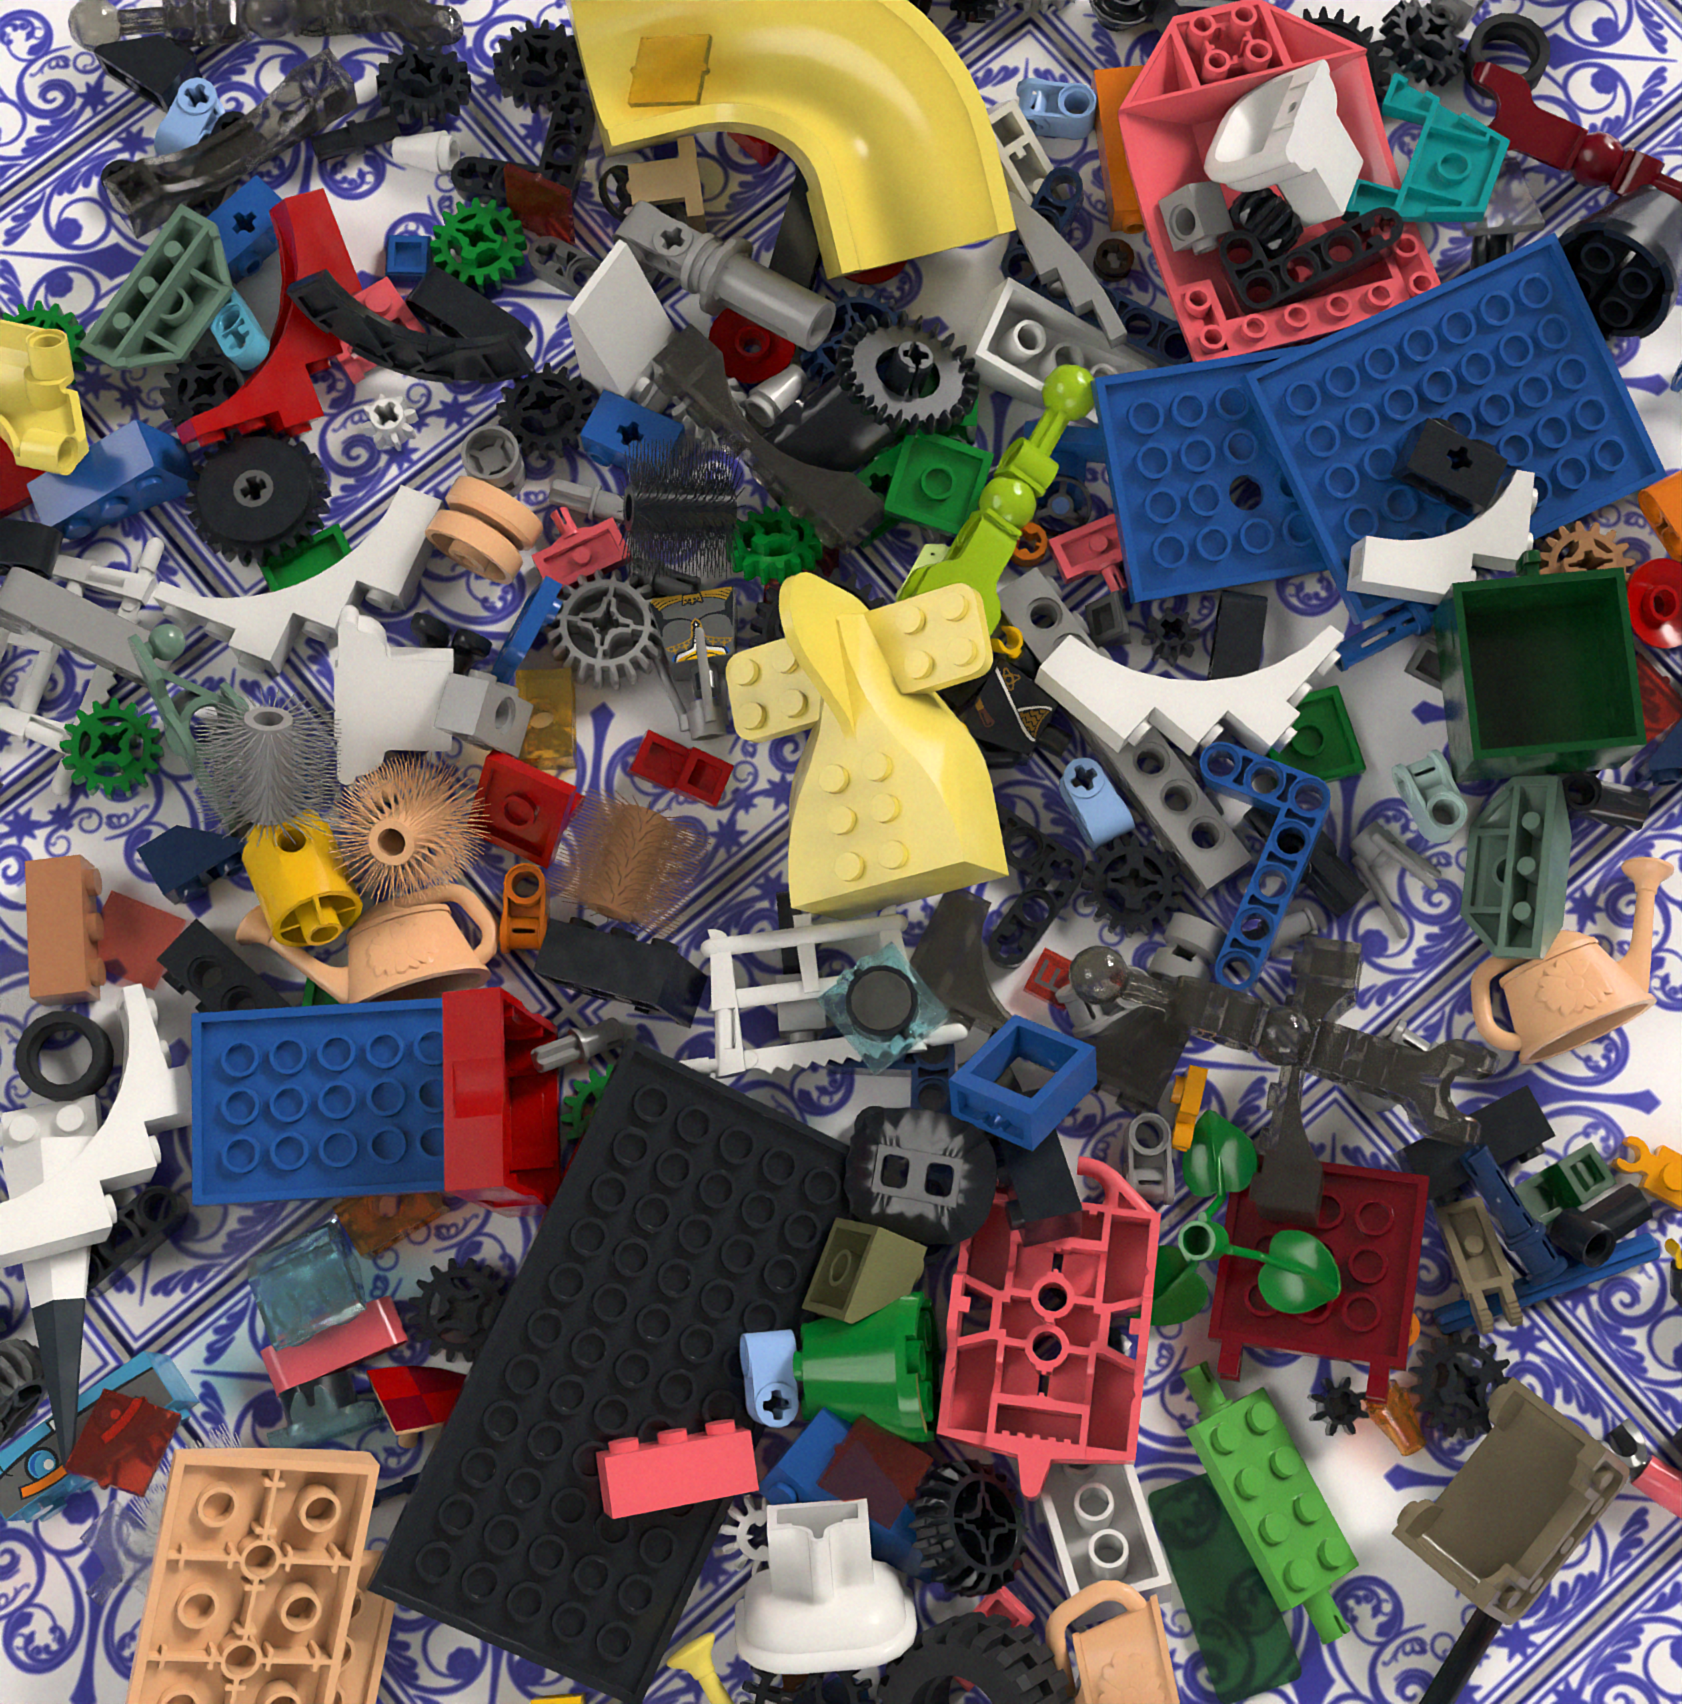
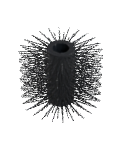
[617,438,746,579]

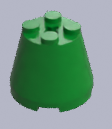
[793,1291,942,1443]

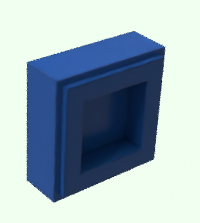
[385,235,433,282]

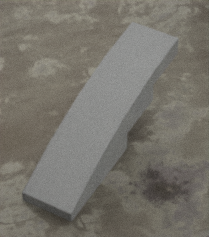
[1008,191,1128,349]

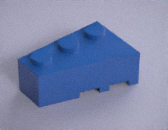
[26,419,199,540]

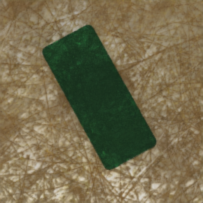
[1147,1472,1302,1704]

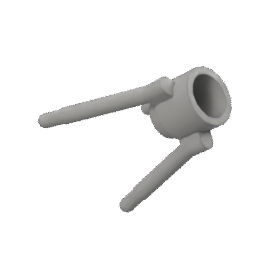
[653,627,729,741]
[1349,821,1442,939]

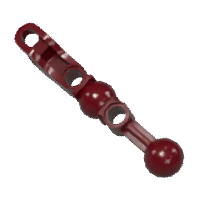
[1471,61,1682,204]

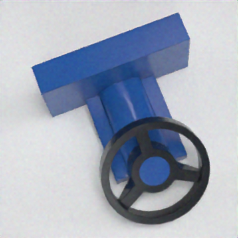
[1023,421,1105,537]

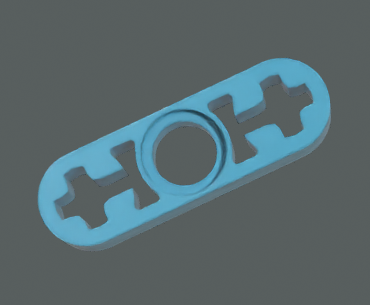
[209,288,270,370]

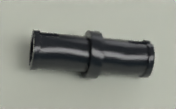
[309,112,401,164]

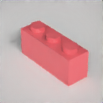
[596,1419,759,1519]

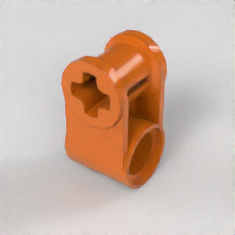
[499,863,551,954]

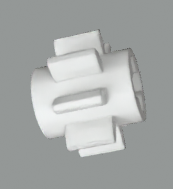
[361,393,419,451]

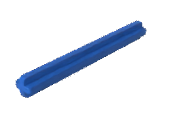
[1433,1233,1660,1336]

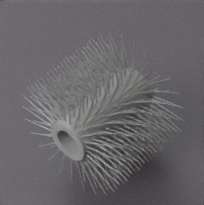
[194,688,342,847]

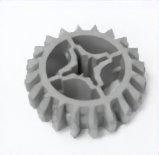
[546,569,663,691]

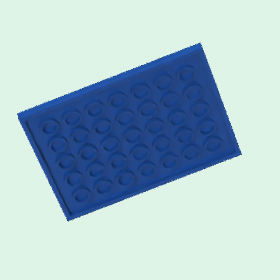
[1239,233,1667,625]

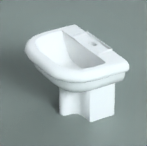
[1204,59,1364,228]
[334,605,454,785]
[735,1498,917,1674]

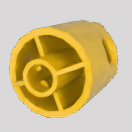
[242,809,363,947]

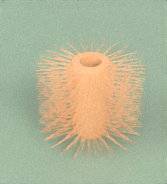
[324,751,493,910]

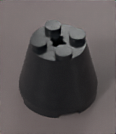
[1558,184,1682,341]

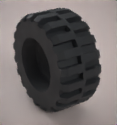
[877,1612,1075,1704]

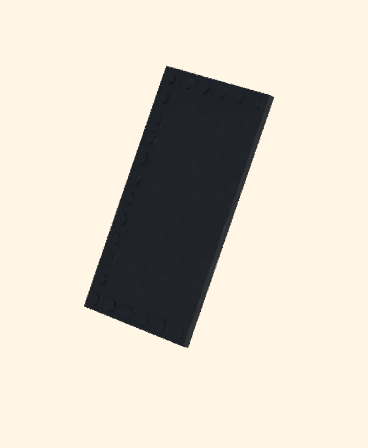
[366,1038,859,1704]

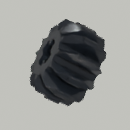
[1228,188,1304,259]

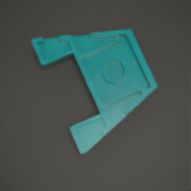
[1341,73,1510,222]

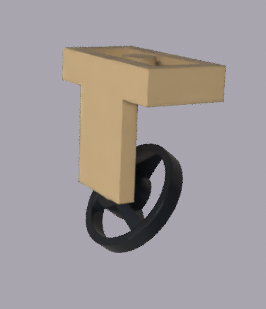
[598,136,707,234]

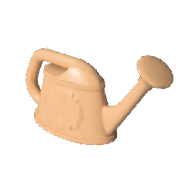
[1470,857,1674,1065]
[235,883,500,1004]
[1045,1580,1180,1704]

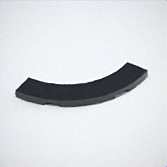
[286,269,535,384]

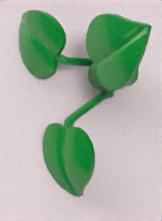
[1126,1110,1341,1326]

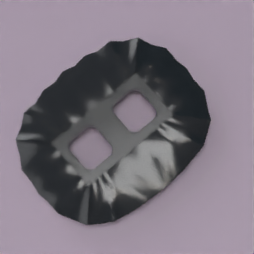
[843,1107,997,1245]

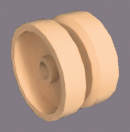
[425,476,543,585]

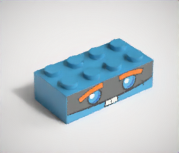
[0,1351,200,1523]

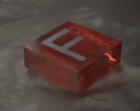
[1023,947,1087,1012]

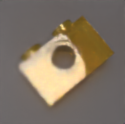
[511,668,577,770]

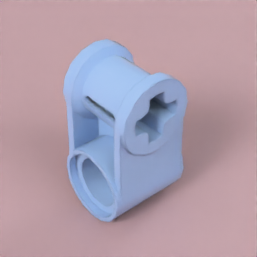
[154,77,225,168]
[1016,78,1096,140]
[1059,757,1135,851]
[740,1329,799,1428]

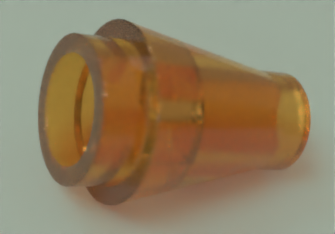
[1362,1379,1427,1456]

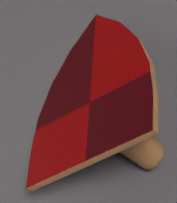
[366,1365,467,1448]

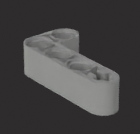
[0,567,173,688]

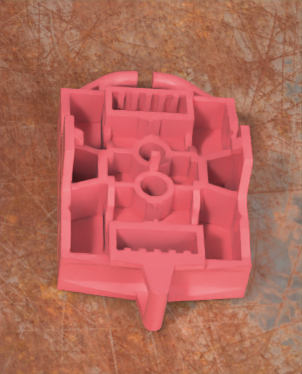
[937,1156,1161,1501]

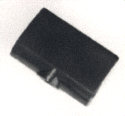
[739,374,896,514]

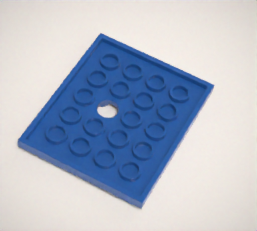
[1090,344,1329,604]

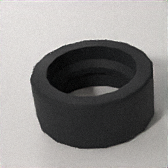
[1462,13,1550,101]
[16,1011,114,1102]

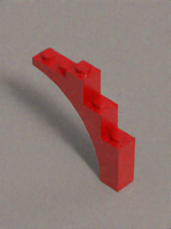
[176,188,363,447]

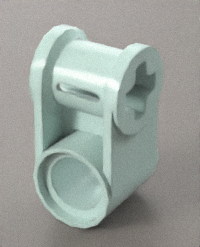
[1391,749,1468,843]

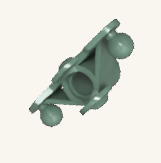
[127,624,254,838]

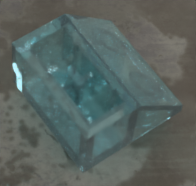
[247,1219,367,1352]

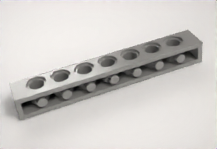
[997,567,1253,899]

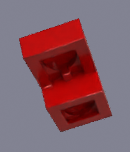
[627,729,734,808]

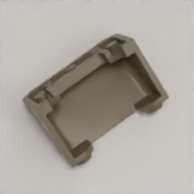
[1391,1377,1630,1625]

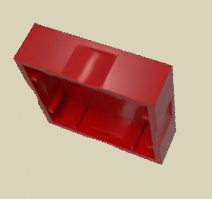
[442,987,561,1218]

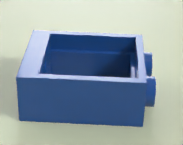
[949,1014,1097,1151]

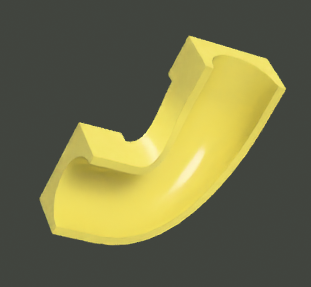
[565,0,1017,281]

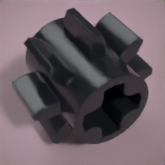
[1141,607,1200,667]
[1307,1377,1370,1436]

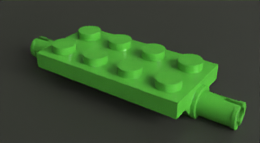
[1180,1360,1359,1645]

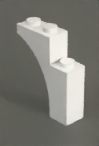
[1347,470,1538,605]

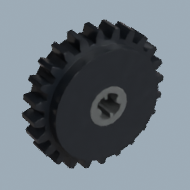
[185,428,332,567]

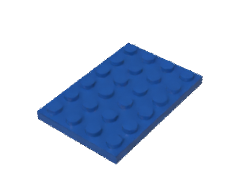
[191,998,445,1207]

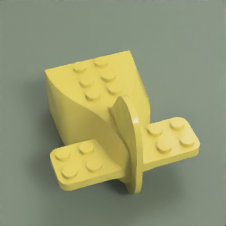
[726,572,1009,920]

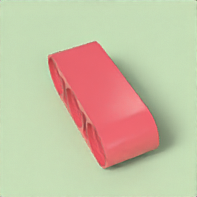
[260,1295,409,1398]

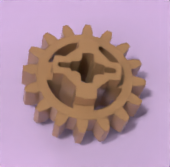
[1539,521,1636,583]

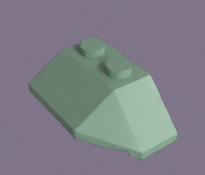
[78,203,234,371]
[1460,775,1572,960]

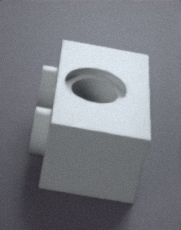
[433,669,534,758]

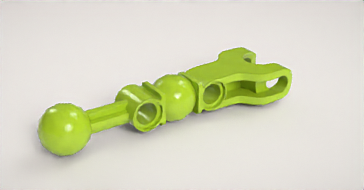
[897,364,1095,636]

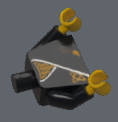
[961,626,1073,770]

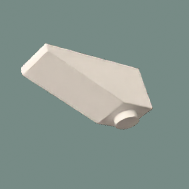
[987,99,1079,229]

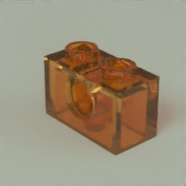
[332,1192,451,1260]

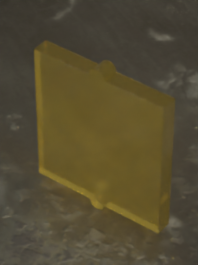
[627,34,713,108]

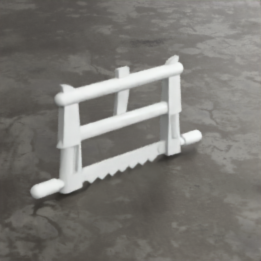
[0,537,164,796]
[679,904,967,1079]

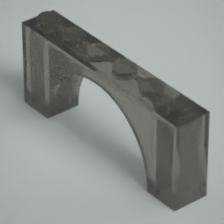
[908,888,1204,1115]

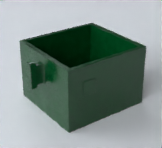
[1433,550,1647,784]

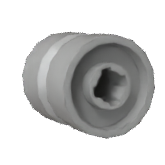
[461,425,527,497]
[1146,912,1227,999]

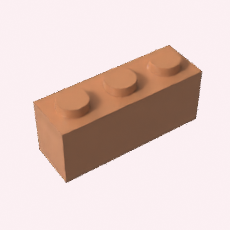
[25,854,106,1007]

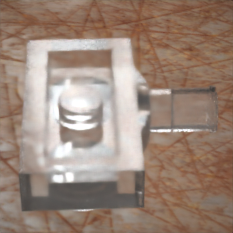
[79,1500,154,1606]

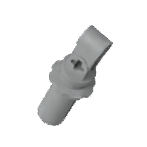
[612,201,836,351]

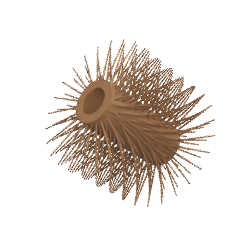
[544,788,711,938]

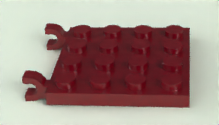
[1208,1153,1430,1406]

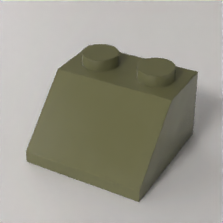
[802,1217,928,1324]

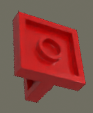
[466,749,586,869]

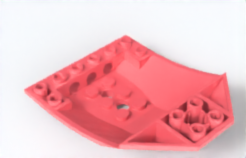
[1118,0,1441,362]

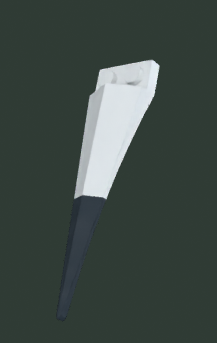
[1,1094,102,1473]

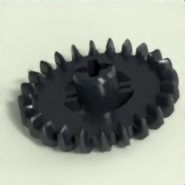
[835,311,980,436]

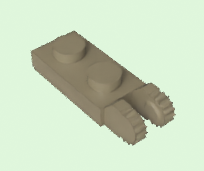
[1433,1196,1523,1335]

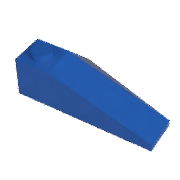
[758,1407,931,1584]

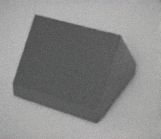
[1085,590,1132,649]
[1404,634,1442,691]

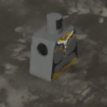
[649,586,738,699]

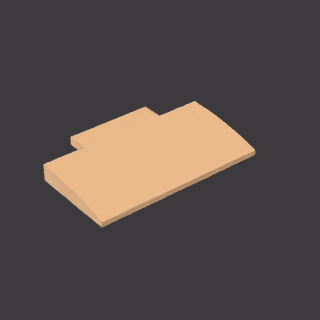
[125,1448,396,1704]

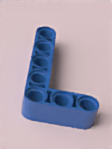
[1199,742,1331,997]

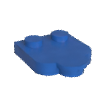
[490,576,563,685]

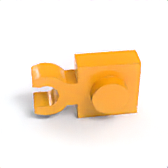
[1169,1065,1209,1152]
[1611,1136,1682,1211]

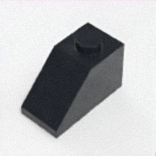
[93,35,203,114]

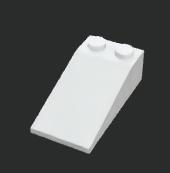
[566,239,678,405]
[962,277,1157,429]
[1039,1464,1172,1627]

